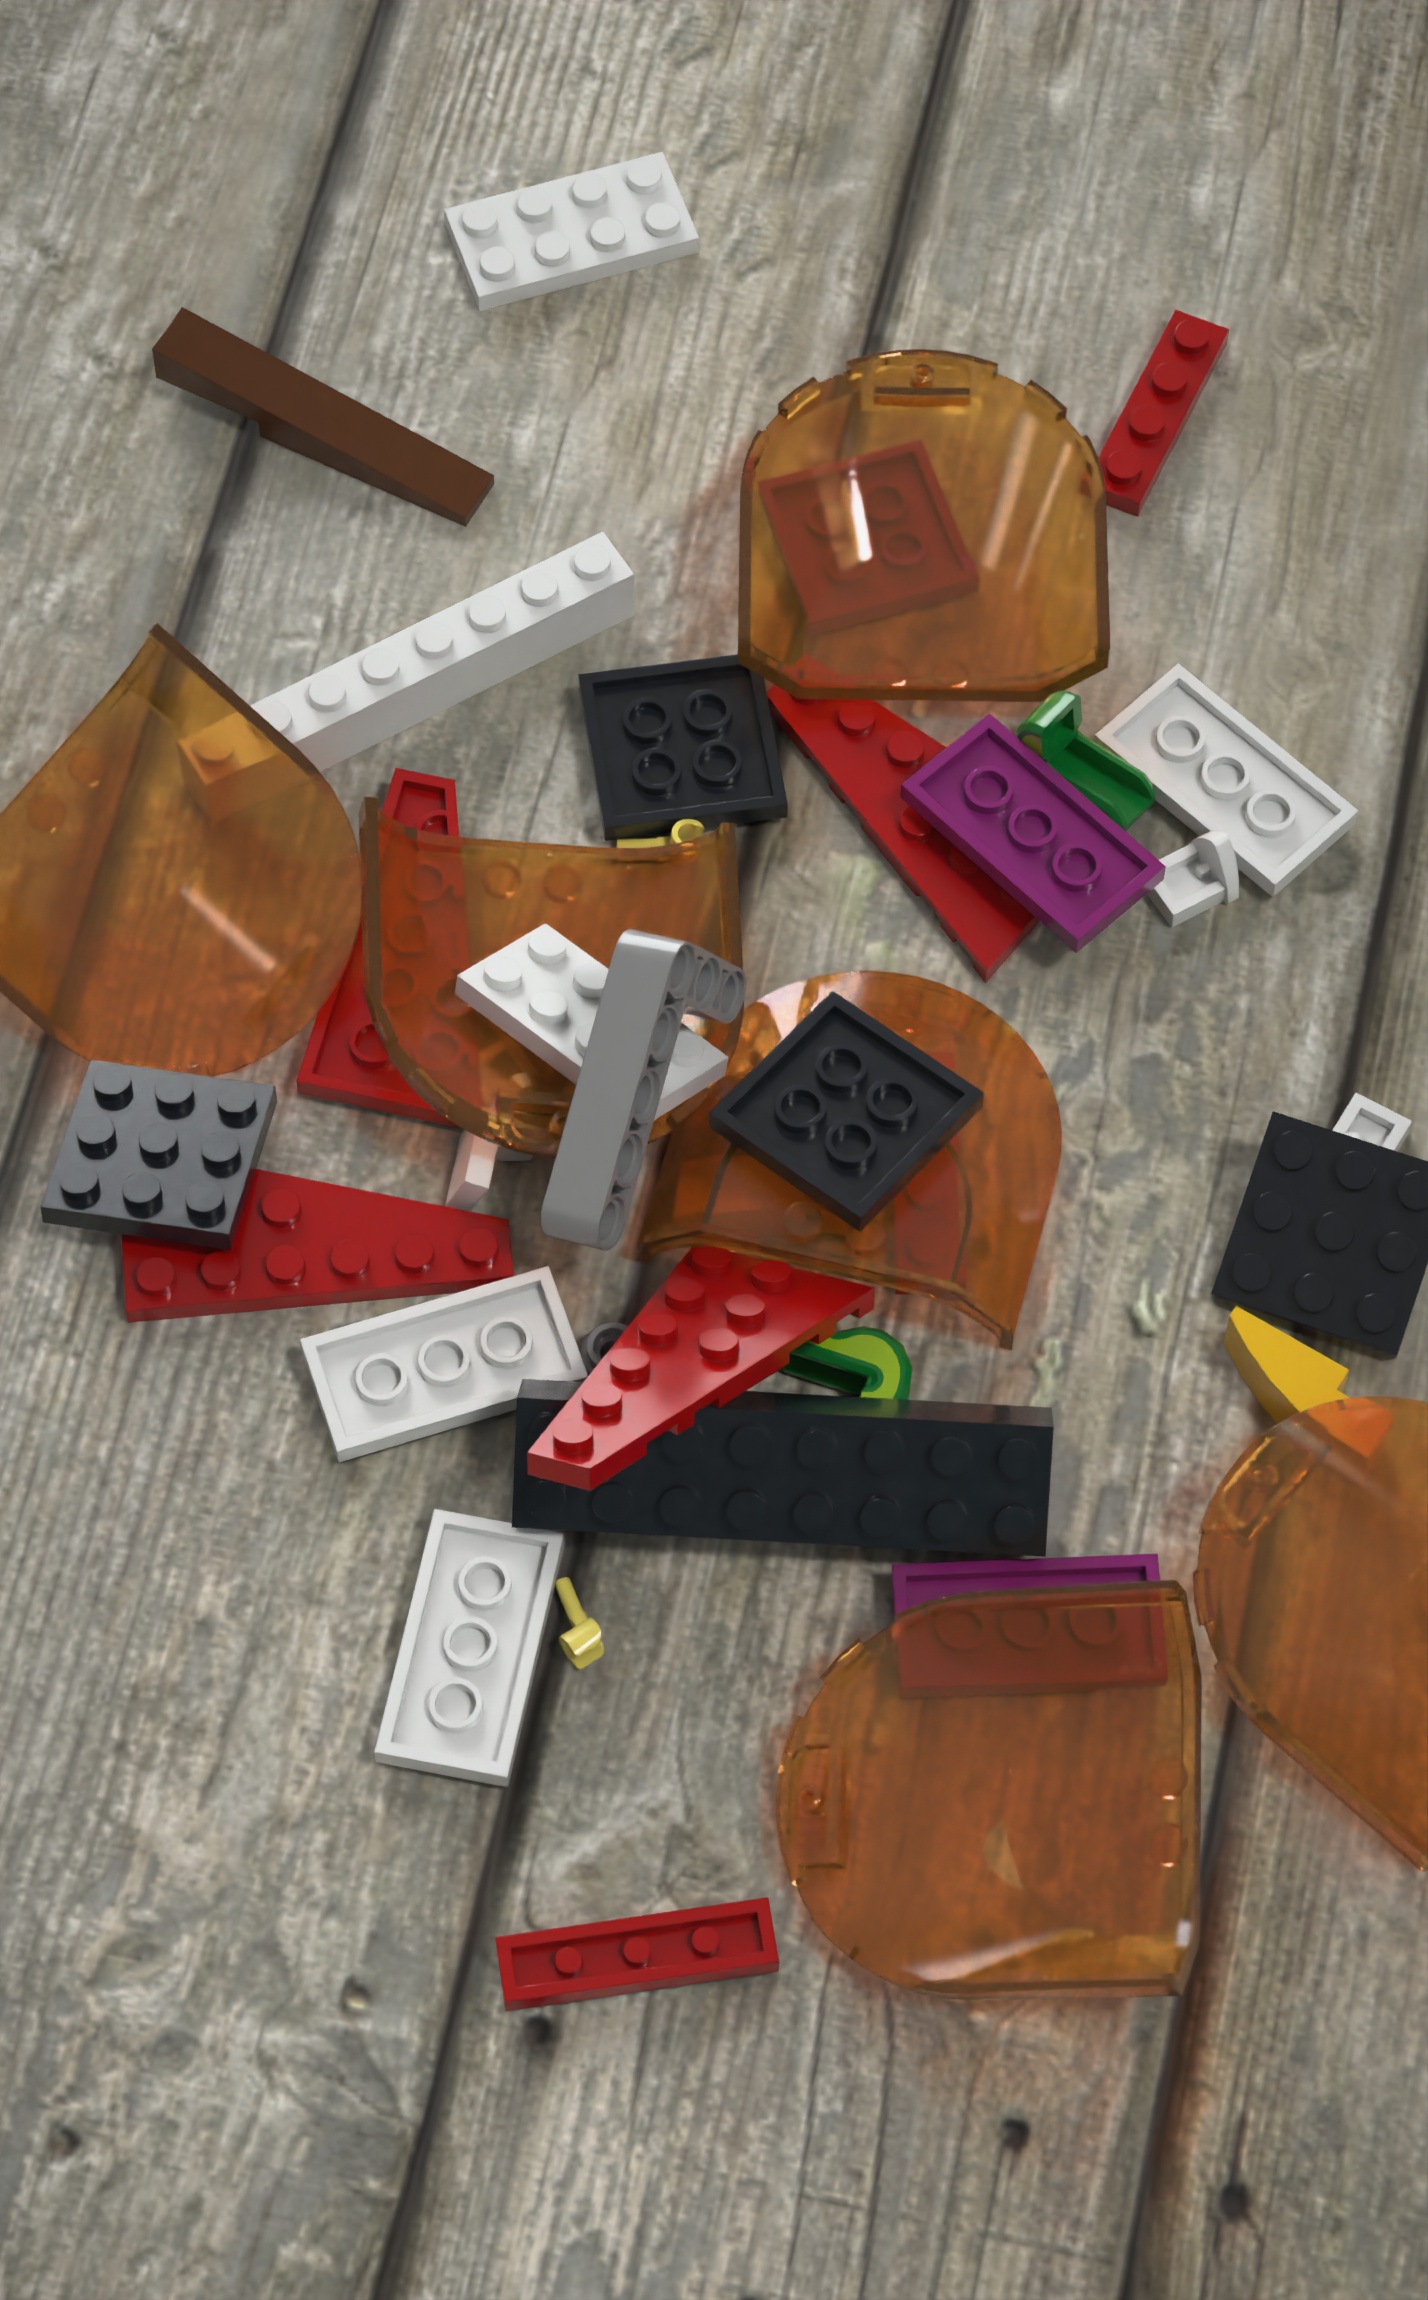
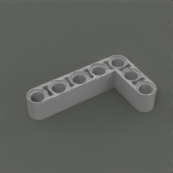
[541,929,746,1251]

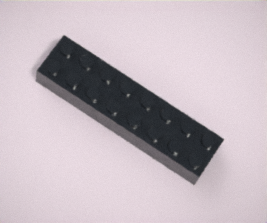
[512,1379,1054,1557]

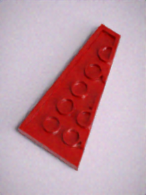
[767,654,1040,983]
[296,768,480,1129]
[121,1169,514,1323]
[527,1243,875,1491]

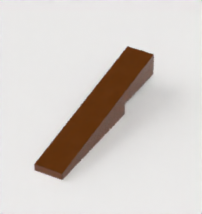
[152,307,494,527]

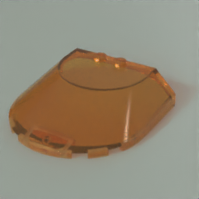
[738,349,1110,702]
[0,623,363,1077]
[358,796,744,1159]
[636,970,1062,1350]
[1193,1396,1428,1872]
[776,1580,1202,2000]

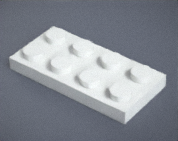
[444,152,699,311]
[1094,663,1359,897]
[455,923,729,1120]
[300,1266,588,1463]
[374,1509,565,1787]

